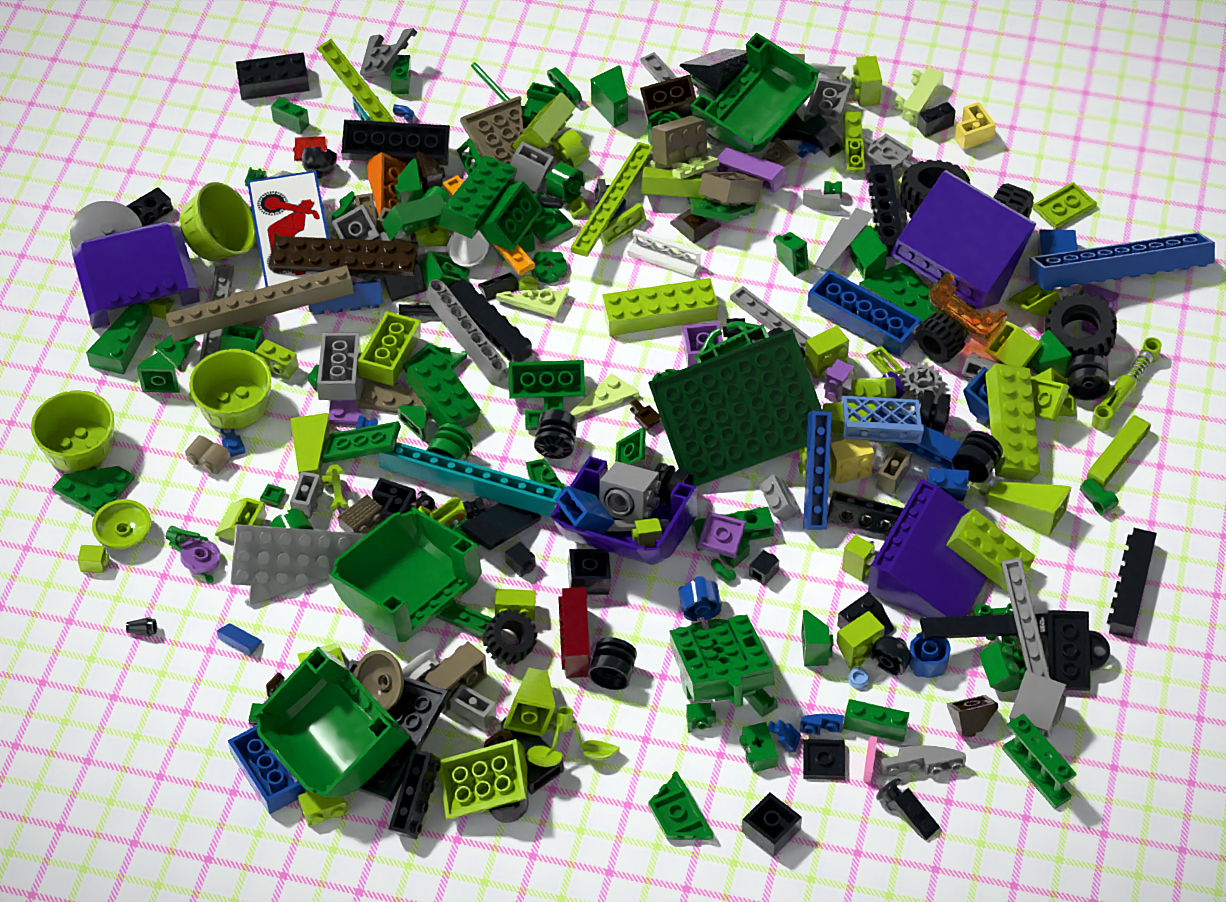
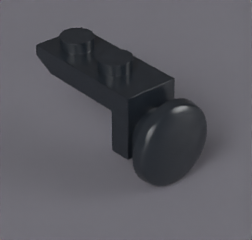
[876,778,940,841]

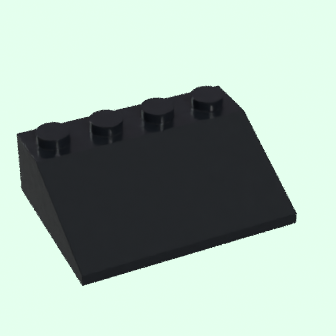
[679,48,748,92]

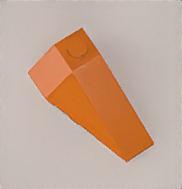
[368,152,408,216]

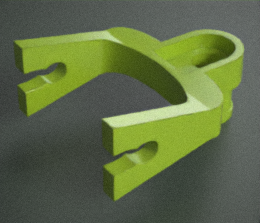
[322,464,349,510]

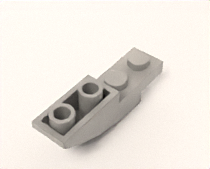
[880,745,966,777]

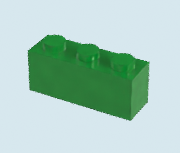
[843,699,910,743]

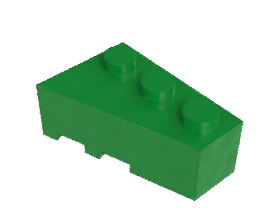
[382,194,445,241]

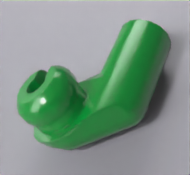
[308,364,319,389]

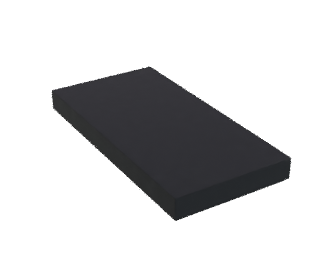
[460,503,542,551]

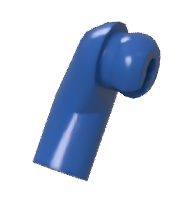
[393,104,415,121]

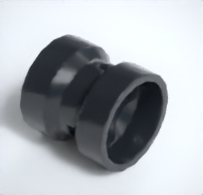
[463,497,486,520]

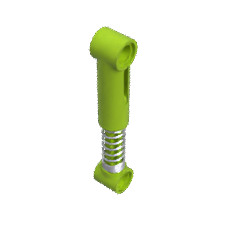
[1091,337,1162,431]

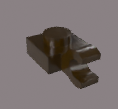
[630,399,661,431]

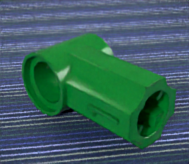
[1079,477,1119,515]

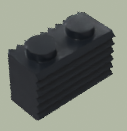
[916,102,956,138]

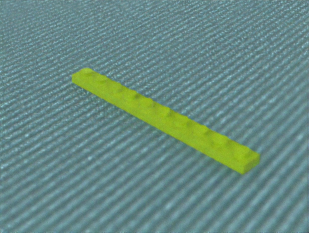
[571,142,653,257]

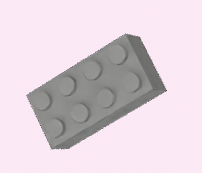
[317,333,361,400]

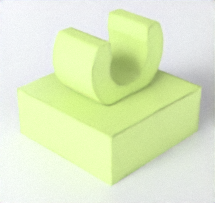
[966,481,990,498]

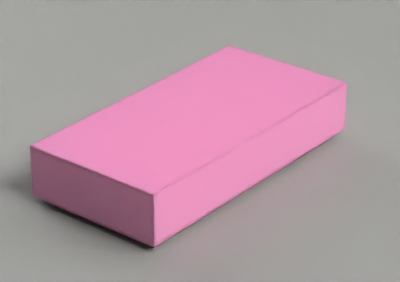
[863,736,877,783]

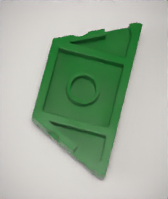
[403,344,467,374]
[648,771,713,840]

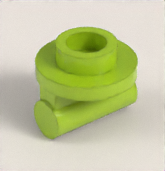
[519,275,538,291]

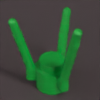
[165,525,208,553]

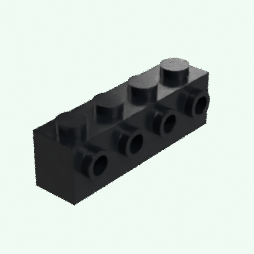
[388,749,441,840]

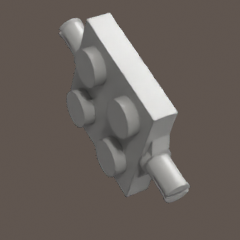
[863,133,913,172]

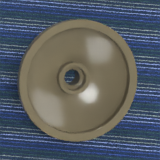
[354,650,404,711]

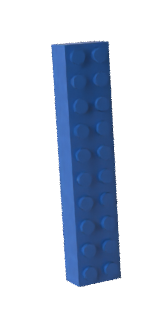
[1029,232,1215,291]

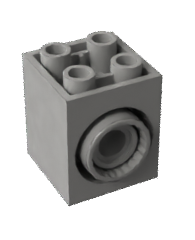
[599,461,661,523]
[1009,671,1067,738]

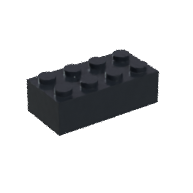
[235,52,310,100]

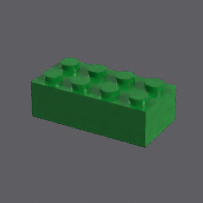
[405,352,481,428]

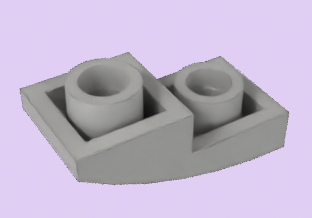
[802,189,840,211]

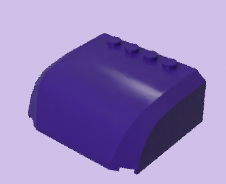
[72,221,200,329]
[551,456,698,565]

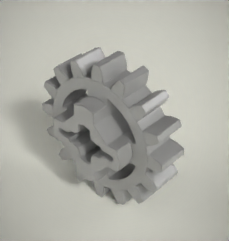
[901,362,942,399]

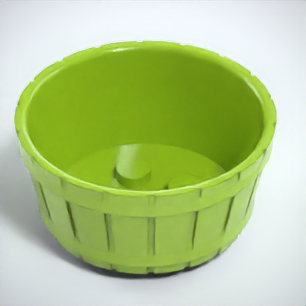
[179,182,256,261]
[189,349,272,430]
[31,390,115,472]

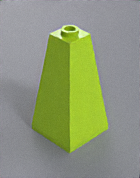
[986,481,1072,537]
[503,667,555,737]

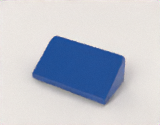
[217,623,262,656]

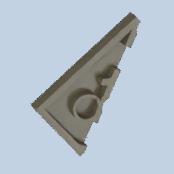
[761,137,798,167]

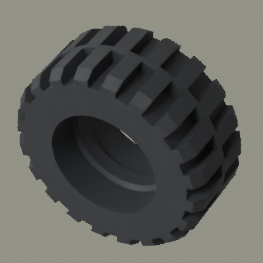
[900,159,970,214]
[993,183,1034,219]
[1045,293,1117,360]

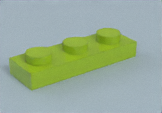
[600,203,647,247]

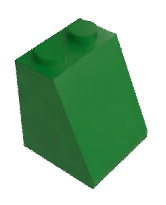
[590,65,628,128]

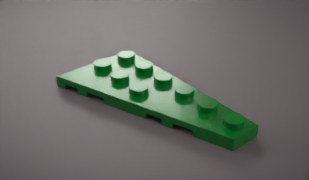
[859,262,968,339]

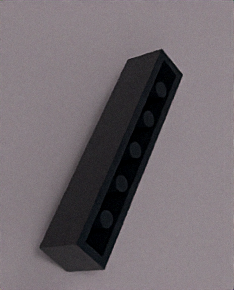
[448,278,532,362]
[1107,527,1157,639]

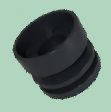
[534,409,578,459]
[952,431,1003,483]
[654,462,694,506]
[588,637,637,690]

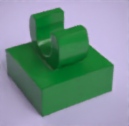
[244,167,267,187]

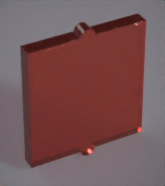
[293,136,327,161]

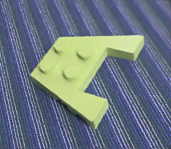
[648,154,719,179]

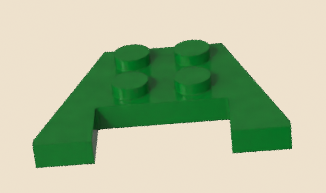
[687,197,756,222]

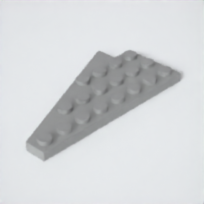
[230,524,367,604]

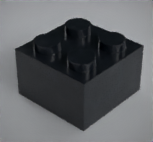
[567,549,611,595]
[741,792,802,857]

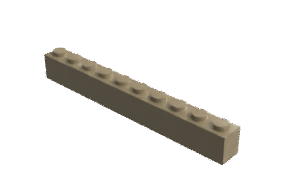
[166,265,354,341]

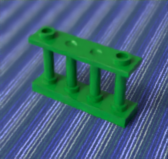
[1002,713,1077,810]

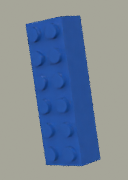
[807,270,922,357]

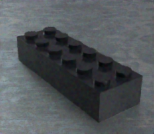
[341,119,451,166]

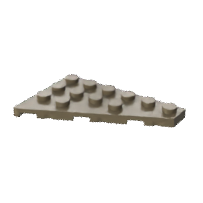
[460,96,523,164]

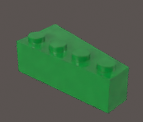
[86,303,153,375]

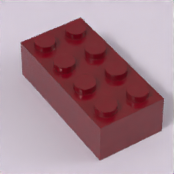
[558,587,590,678]

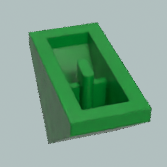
[397,405,428,441]

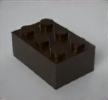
[640,74,696,120]

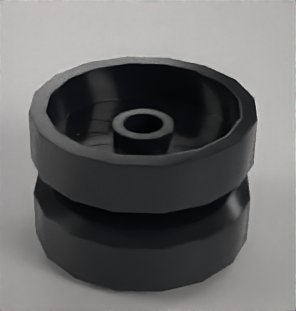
[1067,354,1110,401]
[920,389,951,435]

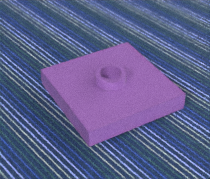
[697,511,746,558]

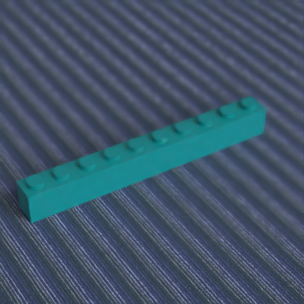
[378,442,562,517]

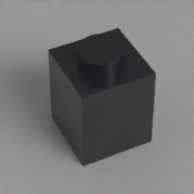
[505,541,536,578]
[749,550,780,586]

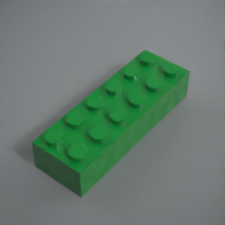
[439,155,517,239]

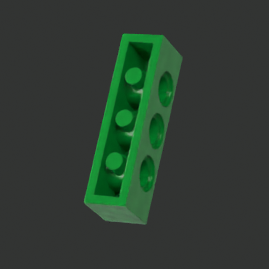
[692,506,774,551]

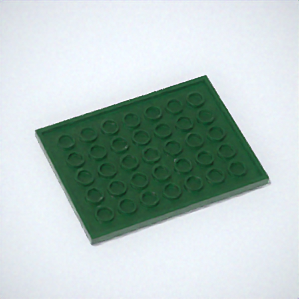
[648,328,832,487]

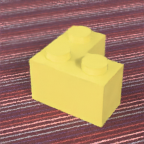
[955,102,996,150]

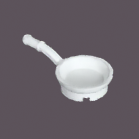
[807,63,847,80]
[417,231,490,267]
[402,649,440,683]

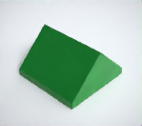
[137,352,180,393]
[615,427,646,469]

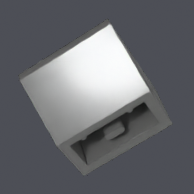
[510,141,554,194]

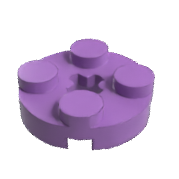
[180,538,220,575]

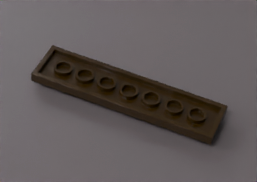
[269,236,419,276]

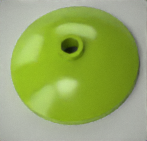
[92,499,151,549]

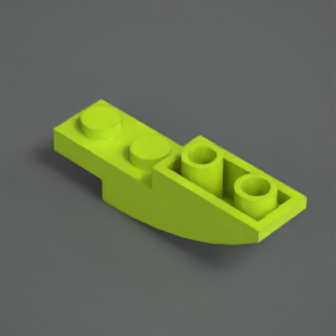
[843,112,865,171]

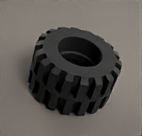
[915,313,966,364]
[482,609,538,665]

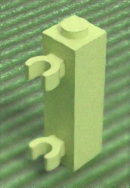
[894,67,944,124]

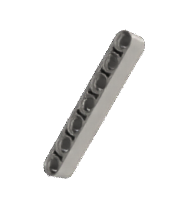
[425,279,507,383]

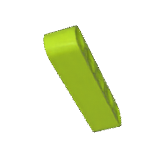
[1086,414,1152,488]

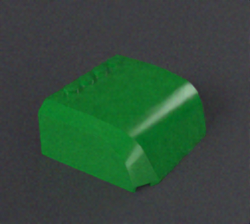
[690,32,819,153]
[329,507,482,642]
[253,646,410,797]

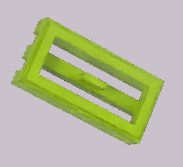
[866,345,904,375]

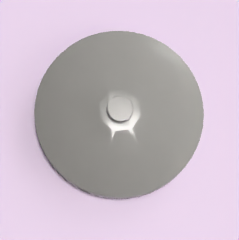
[70,200,142,250]

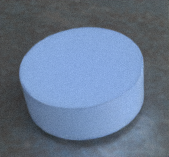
[848,668,869,689]

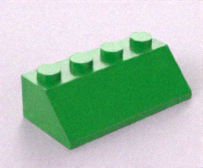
[477,181,543,251]
[509,360,585,399]

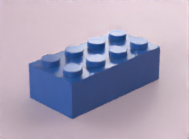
[227,725,306,815]

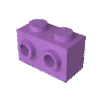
[823,359,854,402]

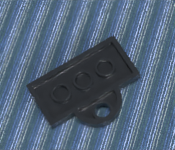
[1047,610,1110,691]

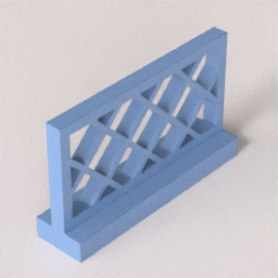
[842,396,924,443]

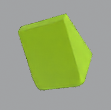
[567,196,593,219]
[149,298,173,319]

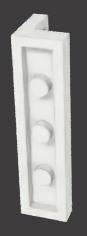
[627,229,701,278]

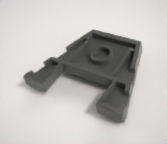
[360,28,418,78]

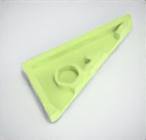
[496,287,569,318]
[570,373,639,418]

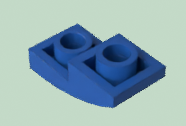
[800,714,844,736]

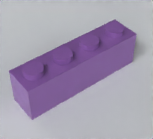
[716,147,787,193]

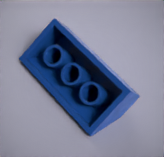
[309,279,383,315]

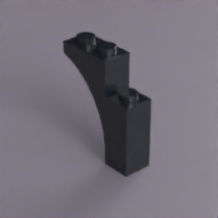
[770,113,844,158]

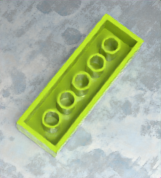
[602,278,718,336]
[985,363,1041,481]

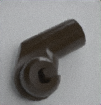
[265,672,285,698]

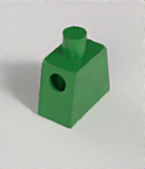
[773,232,809,276]

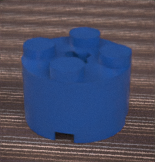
[678,576,722,621]
[909,632,951,678]

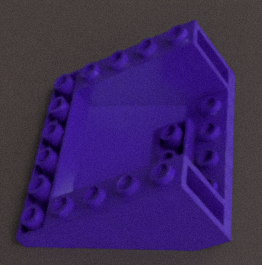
[891,170,1037,309]
[868,479,988,618]

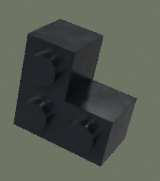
[372,478,417,522]

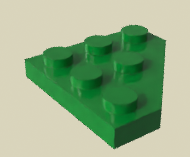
[52,466,135,516]

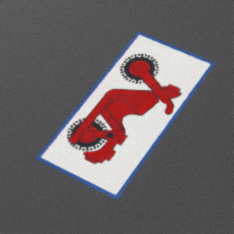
[247,170,329,287]

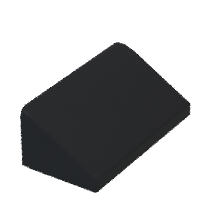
[478,272,519,301]

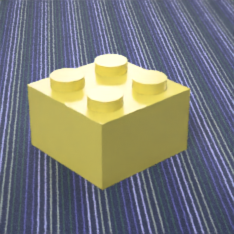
[830,439,874,484]

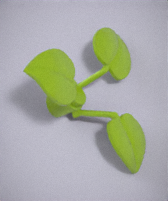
[527,707,620,767]

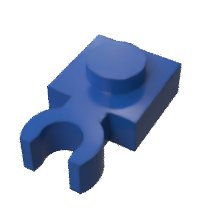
[220,428,246,457]

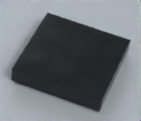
[803,739,845,780]

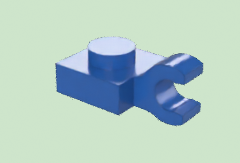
[797,141,820,158]
[768,720,801,753]

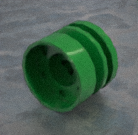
[426,423,475,462]

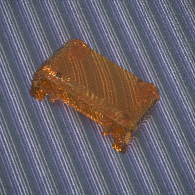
[928,272,1008,347]

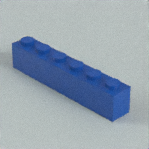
[870,406,961,470]
[803,411,832,530]

